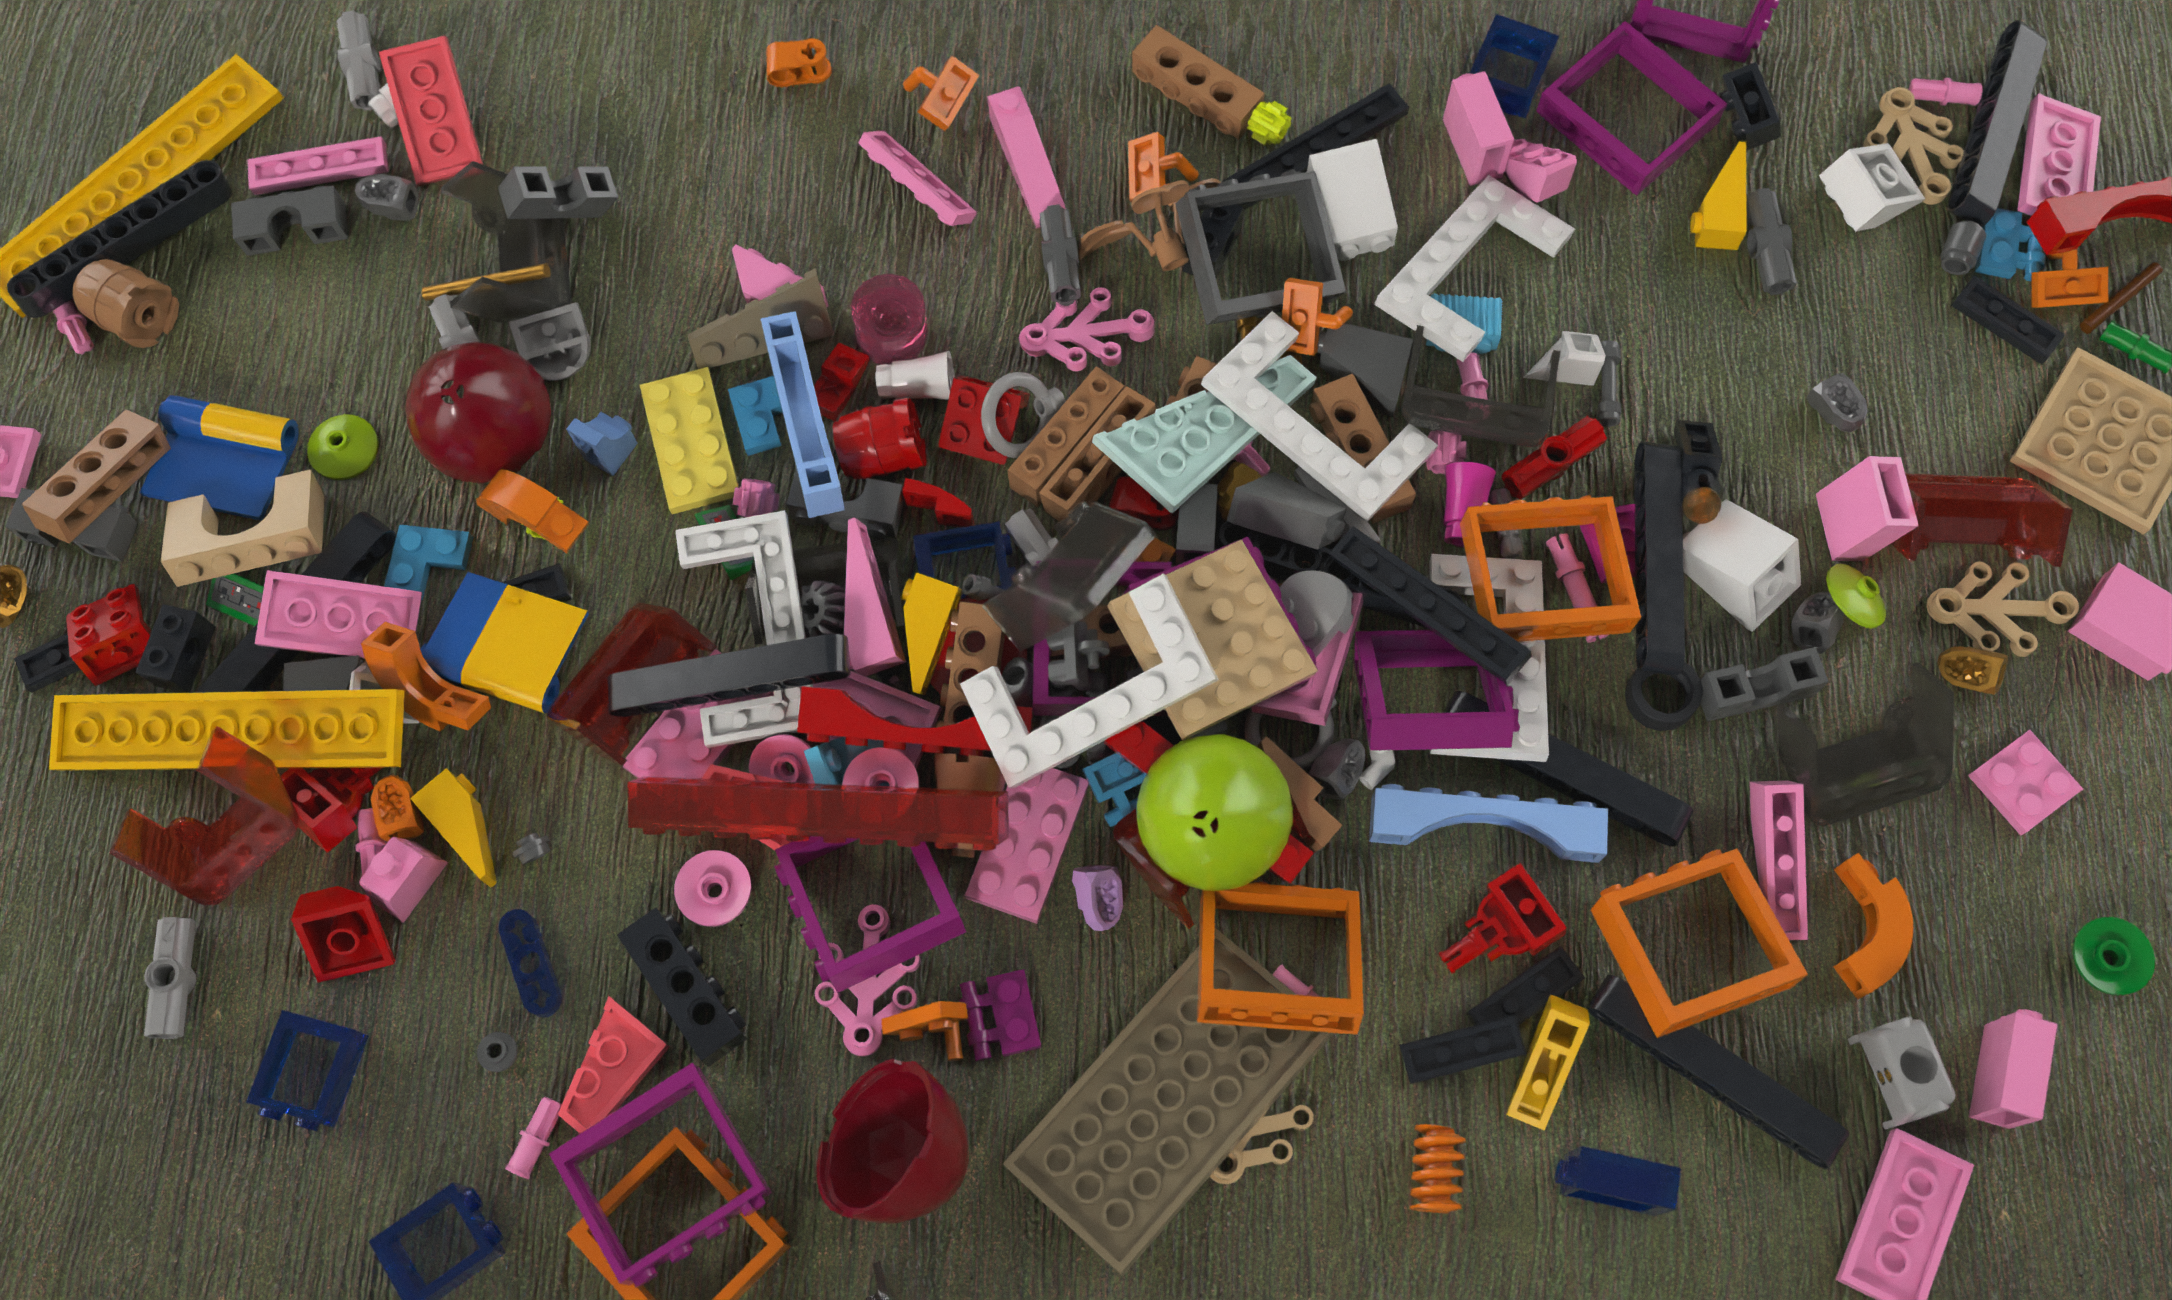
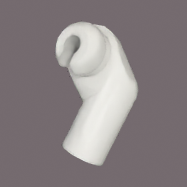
[1359,742,1396,790]

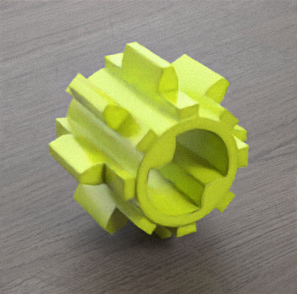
[1247,101,1292,145]

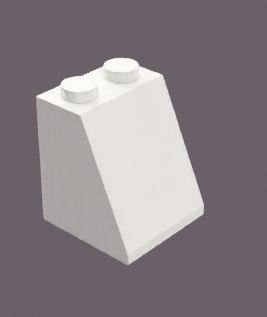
[1307,139,1398,261]
[1683,499,1801,632]

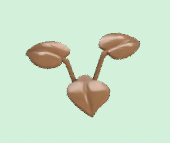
[1078,179,1221,271]

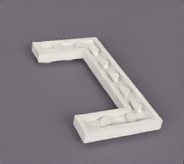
[1375,175,1575,362]
[1201,311,1438,522]
[675,510,813,748]
[1430,554,1549,762]
[960,574,1219,788]

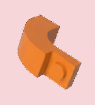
[476,469,589,553]
[361,622,491,732]
[1833,853,1913,1000]

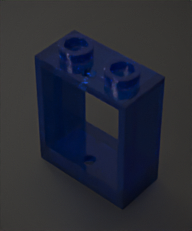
[1470,14,1559,119]
[913,521,1018,604]
[246,1010,369,1132]
[1555,1146,1681,1216]
[368,1182,506,1300]

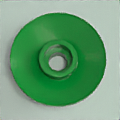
[2073,917,2155,996]

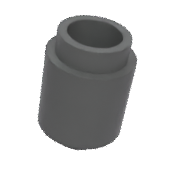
[1940,221,1986,275]

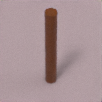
[2079,262,2163,334]

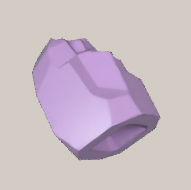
[1072,865,1123,931]

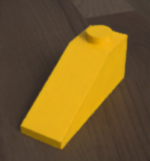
[1690,142,1747,250]
[902,572,963,695]
[410,768,497,888]
[1506,994,1590,1131]

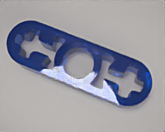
[499,909,562,1018]

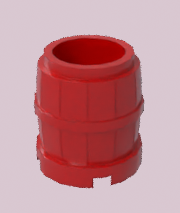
[833,398,927,480]

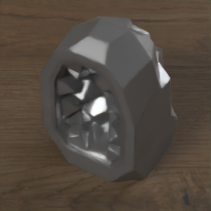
[355,175,419,221]
[1806,373,1867,432]
[1791,591,1844,654]
[1309,739,1365,800]

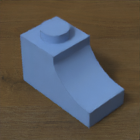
[566,412,638,476]

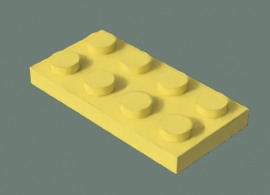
[640,367,739,514]

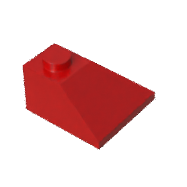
[291,886,395,983]

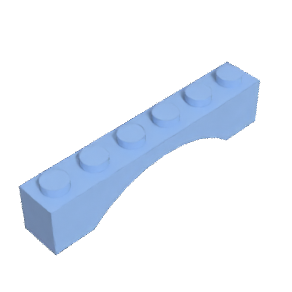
[761,311,845,518]
[1369,784,1608,863]

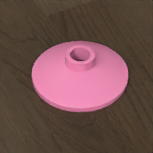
[749,734,817,789]
[842,747,919,823]
[674,850,752,927]

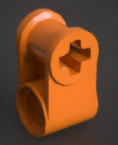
[766,38,832,87]

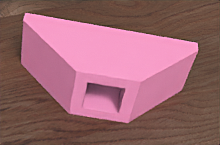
[1504,139,1577,203]
[732,244,829,308]

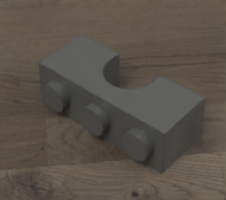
[498,167,618,219]
[231,186,348,256]
[786,469,905,539]
[5,488,138,562]
[1701,647,1829,721]

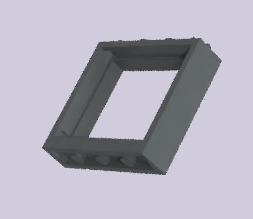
[1175,169,1346,325]

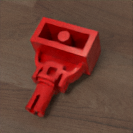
[266,767,383,853]
[1438,863,1567,974]

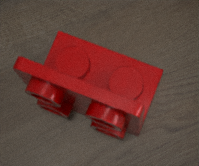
[938,375,1030,465]
[66,584,152,686]

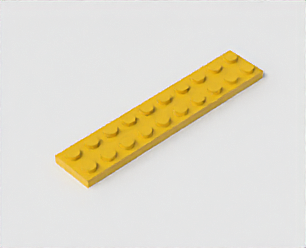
[0,54,284,318]
[49,689,405,771]

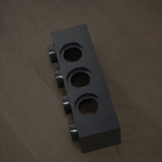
[617,908,748,1067]

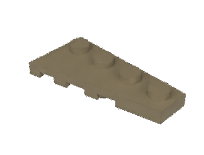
[688,269,834,369]

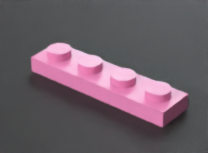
[858,131,977,226]
[247,136,388,195]

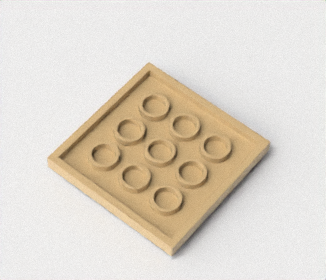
[2010,347,2172,535]
[1107,540,1318,741]

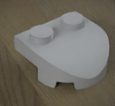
[509,302,591,381]
[1279,571,1354,658]

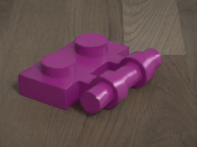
[959,969,1042,1062]

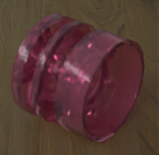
[851,273,928,365]

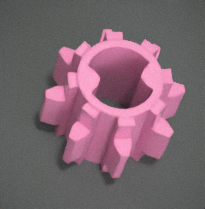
[1425,428,1467,474]
[733,478,780,517]

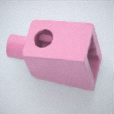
[359,837,448,923]

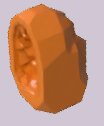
[371,775,424,842]

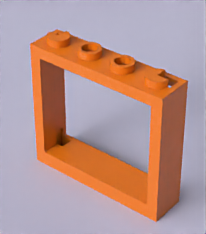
[1460,495,1641,642]
[1590,849,1808,1038]
[1197,882,1364,1035]
[566,1127,791,1300]

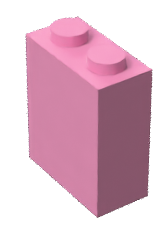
[1443,71,1514,186]
[1816,456,1919,561]
[2068,562,2172,681]
[1969,1009,2057,1129]

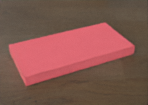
[379,36,485,186]

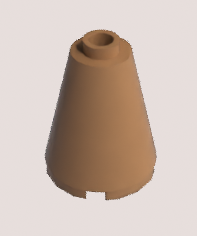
[934,753,1006,858]

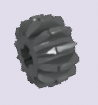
[800,581,845,638]

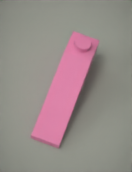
[987,86,1066,228]
[844,517,906,677]
[1750,780,1808,940]

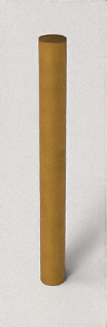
[422,263,551,301]

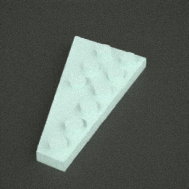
[1092,355,1317,513]

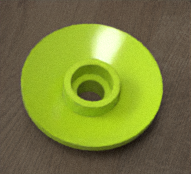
[307,414,379,480]
[1826,564,1886,629]

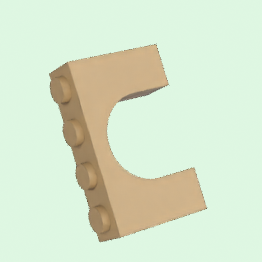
[161,469,325,587]

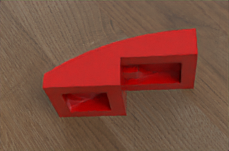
[814,342,869,421]
[902,478,974,530]

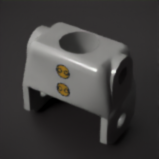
[1848,1016,1956,1130]

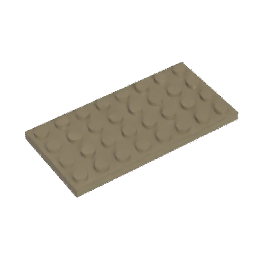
[1003,928,1334,1277]

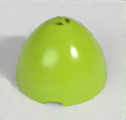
[1136,734,1293,891]

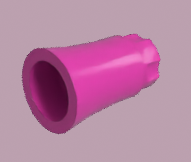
[1443,462,1496,547]

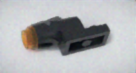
[1674,420,1723,524]

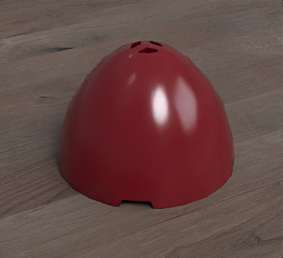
[405,342,552,483]
[816,1059,969,1224]

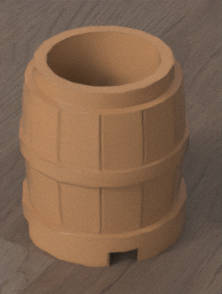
[73,259,179,348]

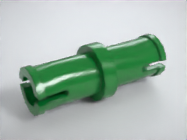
[2099,320,2172,374]

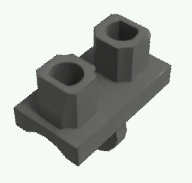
[1046,613,1110,691]

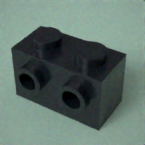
[1719,61,1781,150]

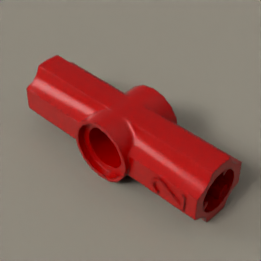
[1501,415,1607,500]

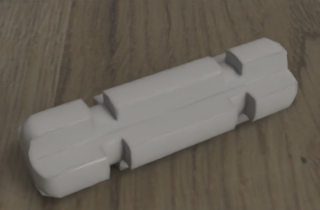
[1489,488,1522,558]

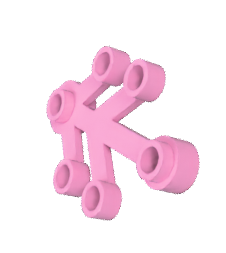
[1019,287,1155,371]
[815,904,921,1057]

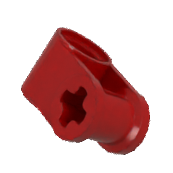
[1107,477,1179,531]

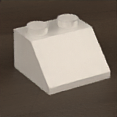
[1819,143,1925,232]

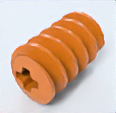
[1409,1124,1466,1213]

